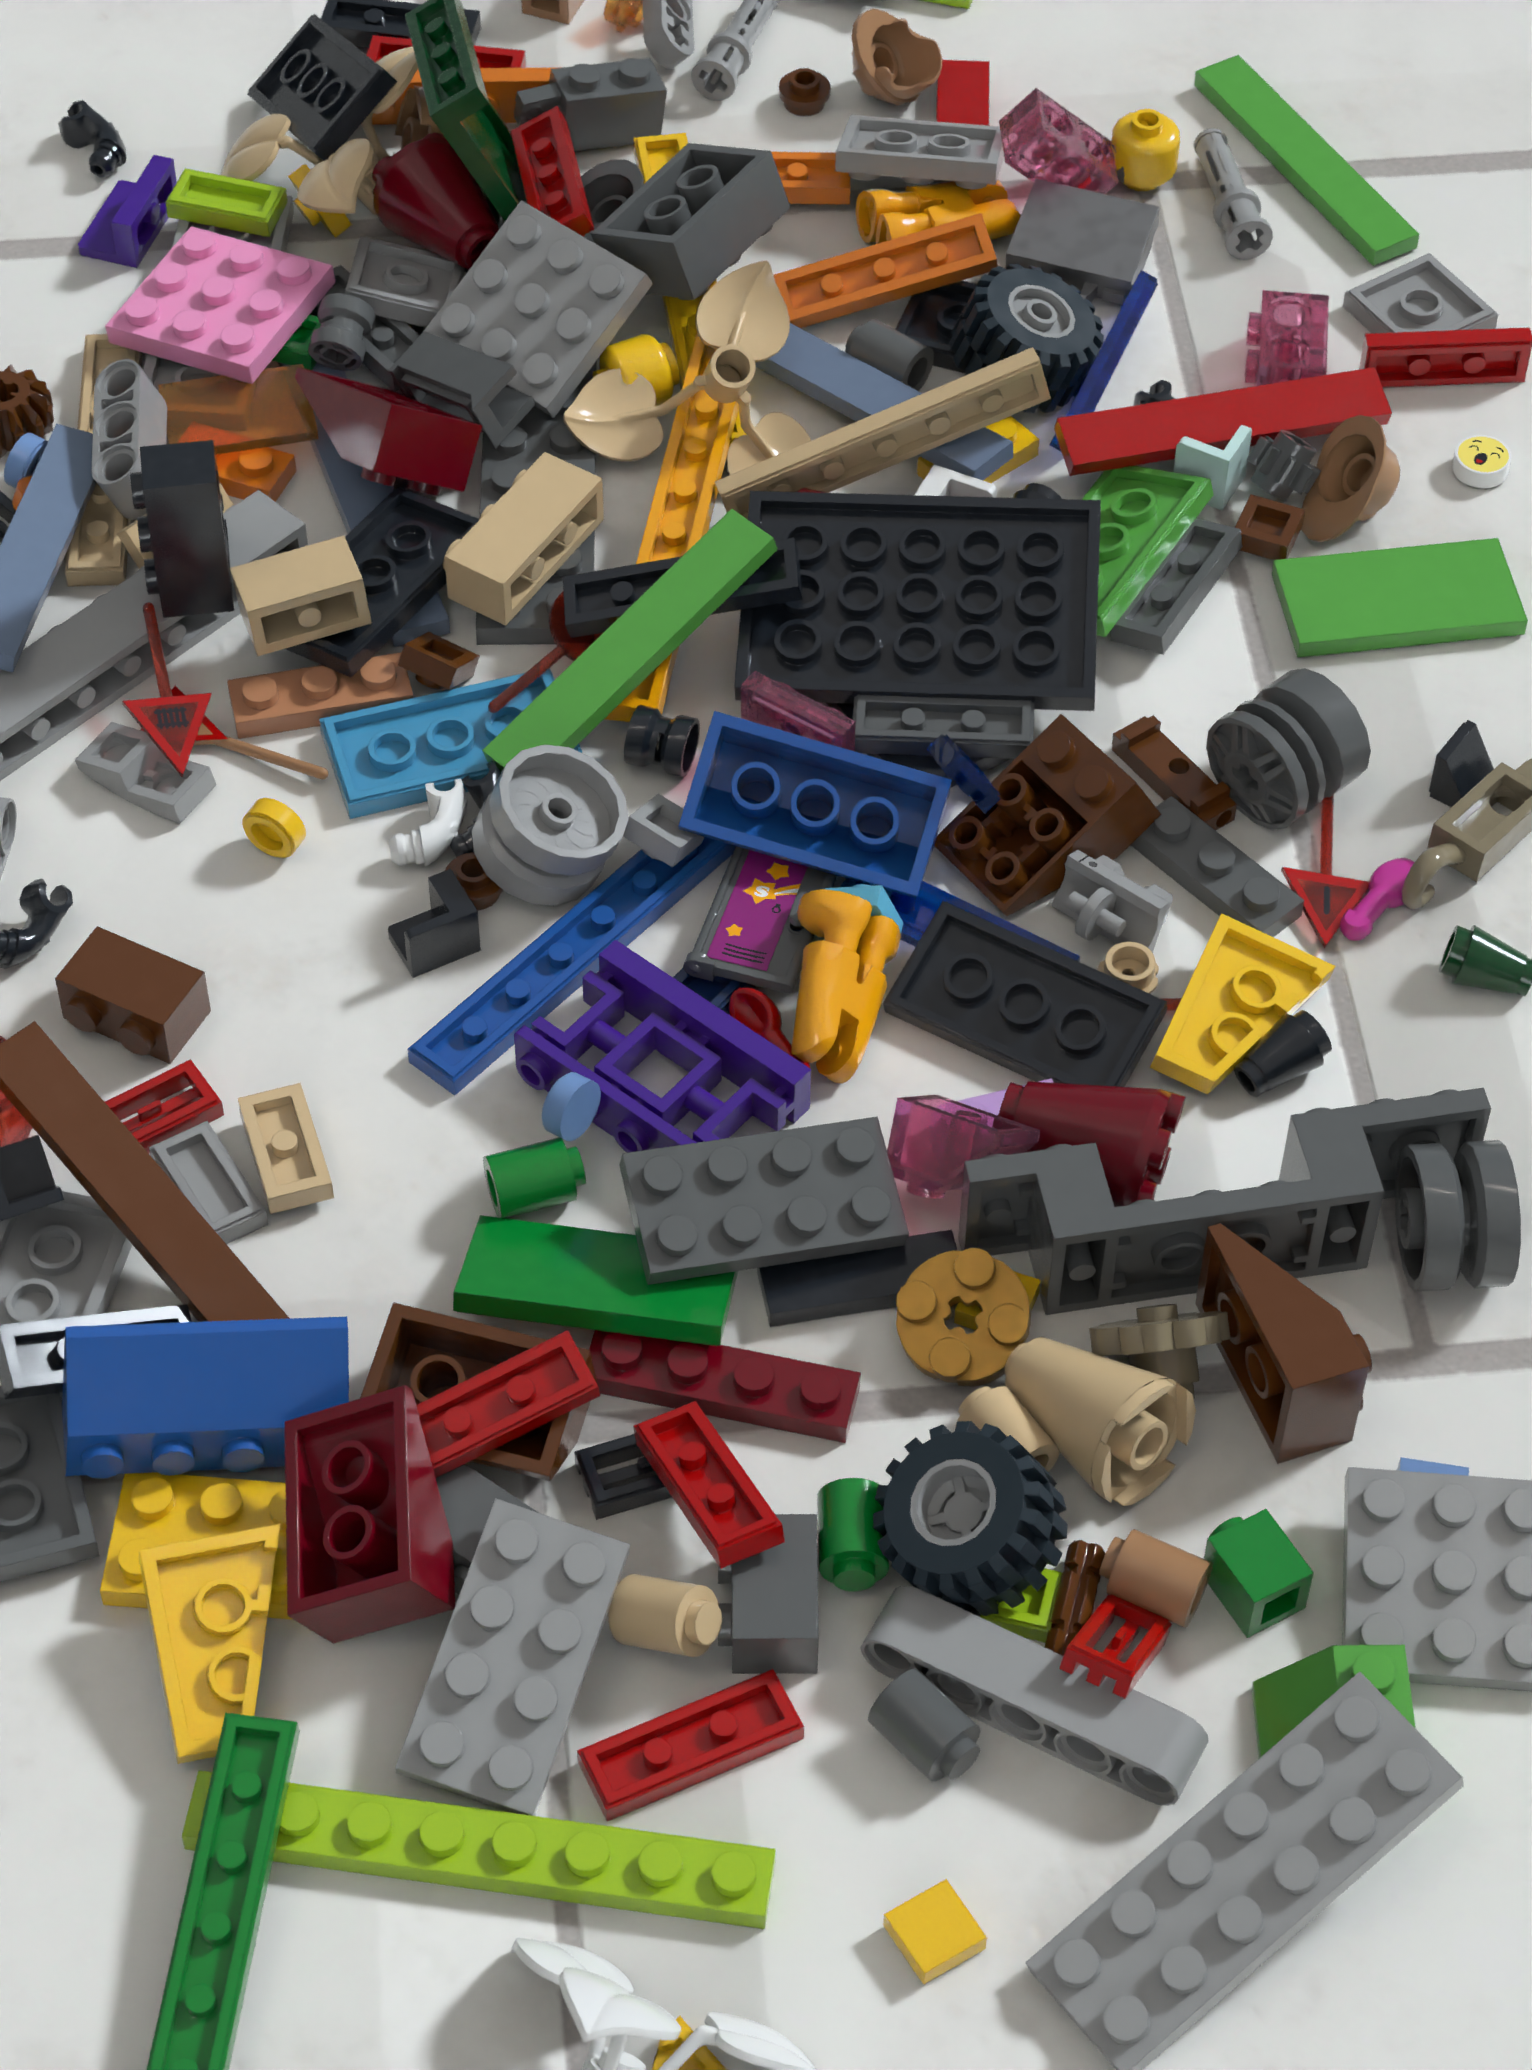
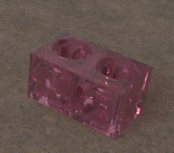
[999,88,1118,194]
[1244,290,1329,386]

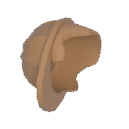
[851,8,943,106]

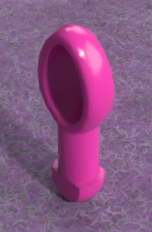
[1340,858,1415,941]

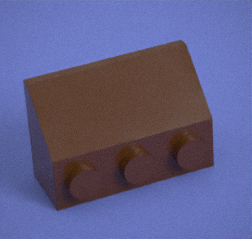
[360,1302,597,1481]

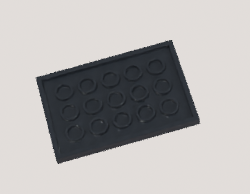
[734,491,1101,711]

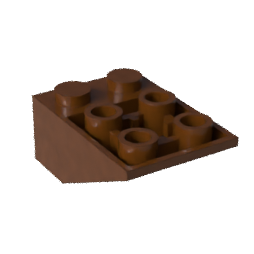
[934,714,1161,917]

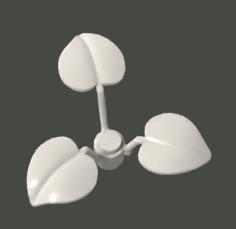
[511,1938,816,2070]

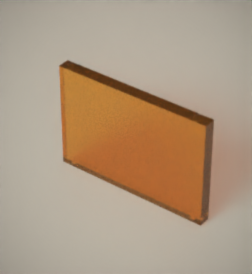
[158,364,319,455]

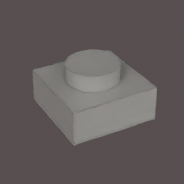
[623,793,704,867]

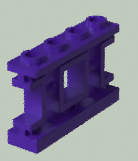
[514,940,811,1153]

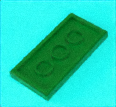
[453,1215,738,1346]

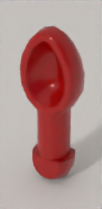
[729,988,810,1068]

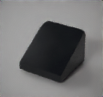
[1429,720,1494,807]

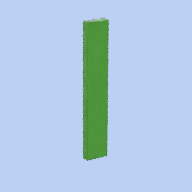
[1194,55,1419,266]
[482,509,778,771]

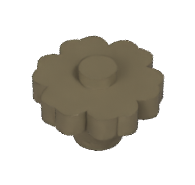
[1089,1304,1230,1399]

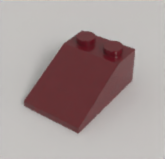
[295,367,482,496]
[285,1385,455,1643]

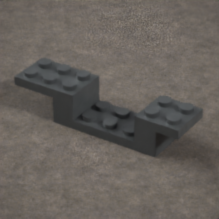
[958,1087,1491,1315]

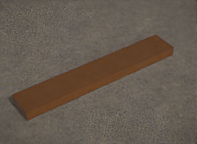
[0,1021,290,1322]

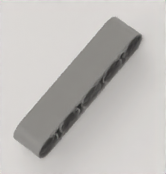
[860,1585,1209,1806]

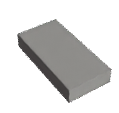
[149,1121,268,1244]

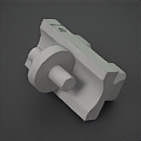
[1052,849,1173,953]

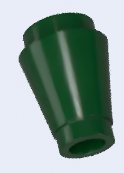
[1439,925,1532,997]

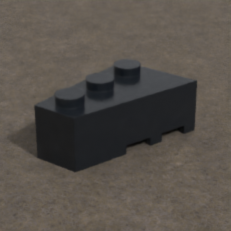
[130,440,234,618]

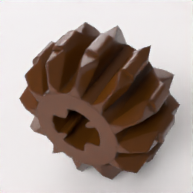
[0,364,54,459]

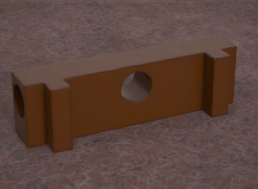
[1111,715,1237,831]

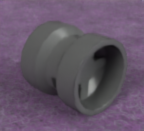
[308,293,375,371]

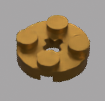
[896,1248,1031,1387]

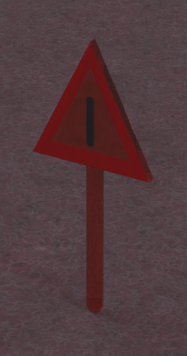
[1281,795,1369,949]

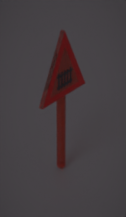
[122,602,212,778]

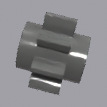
[1246,429,1321,501]

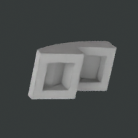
[75,722,217,823]

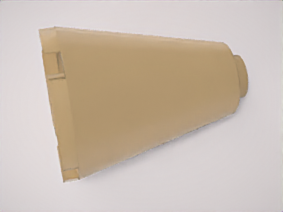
[1005,1337,1196,1506]

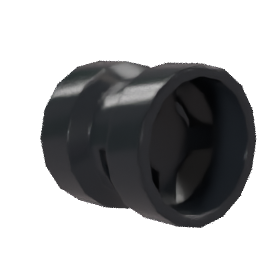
[624,705,700,777]

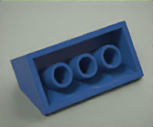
[678,711,952,899]
[62,1317,349,1479]

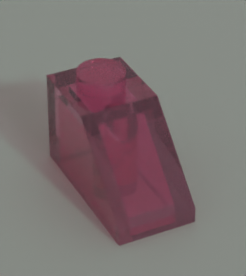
[887,1094,1040,1199]

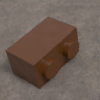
[55,926,211,1064]

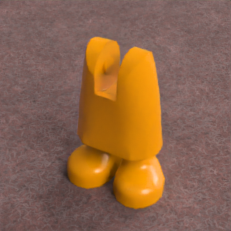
[856,180,1020,244]
[791,889,901,1083]

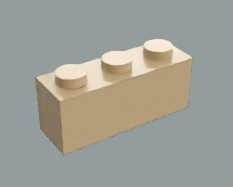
[443,452,604,626]

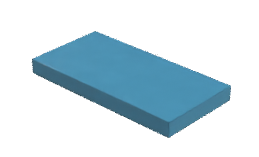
[319,667,582,819]

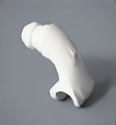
[389,779,468,867]

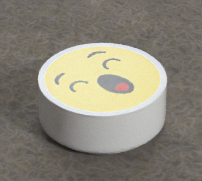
[1452,435,1512,488]

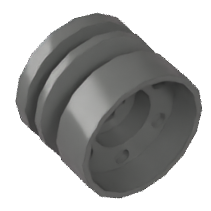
[1206,668,1371,830]

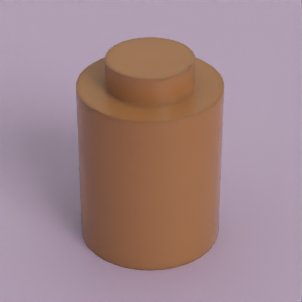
[1099,1529,1213,1628]

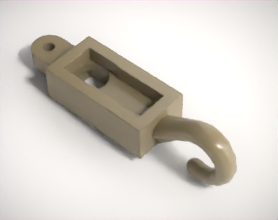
[1402,759,1532,910]

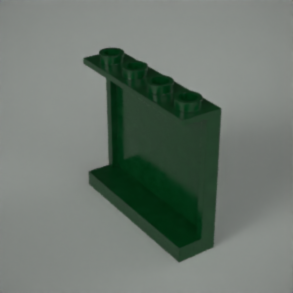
[405,0,527,221]

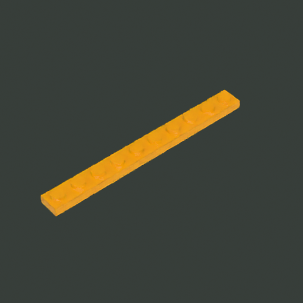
[604,282,739,722]

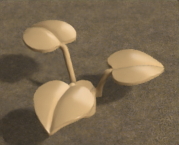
[220,47,418,215]
[563,261,811,476]

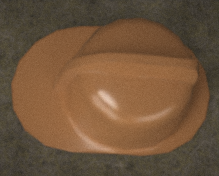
[1301,415,1400,542]

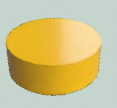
[242,798,306,858]

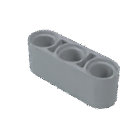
[91,359,167,520]

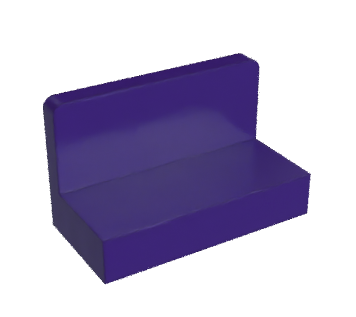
[78,155,177,268]

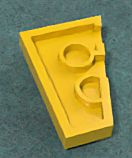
[1149,913,1336,1095]
[138,1524,280,1764]

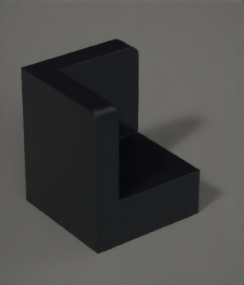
[388,869,481,978]
[0,1135,65,1221]

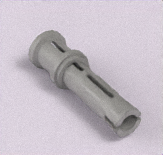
[691,0,780,101]
[1193,128,1273,260]

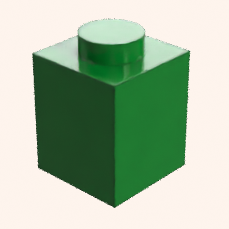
[1204,1509,1314,1638]

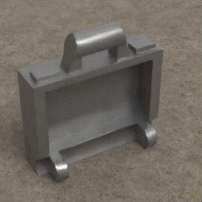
[1005,178,1160,305]

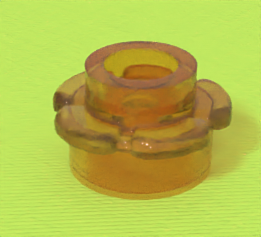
[604,0,643,33]

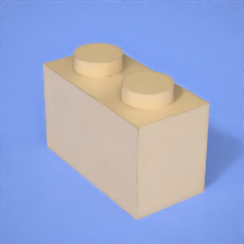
[230,535,372,656]

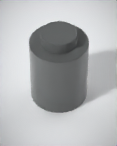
[845,319,934,391]
[868,1668,980,1781]

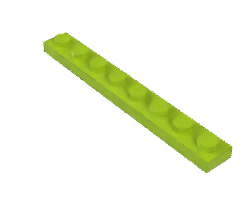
[182,1770,776,1929]

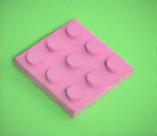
[105,226,335,384]

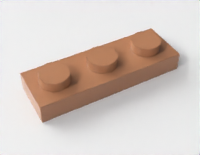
[227,652,413,739]

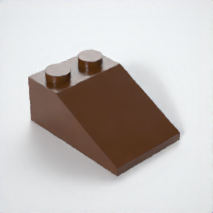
[1195,1223,1372,1464]

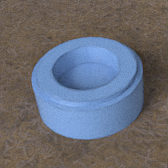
[4,433,48,488]
[542,1072,601,1141]

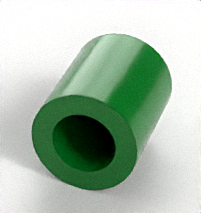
[483,1137,586,1218]
[817,1478,889,1592]

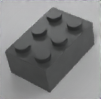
[591,143,791,300]

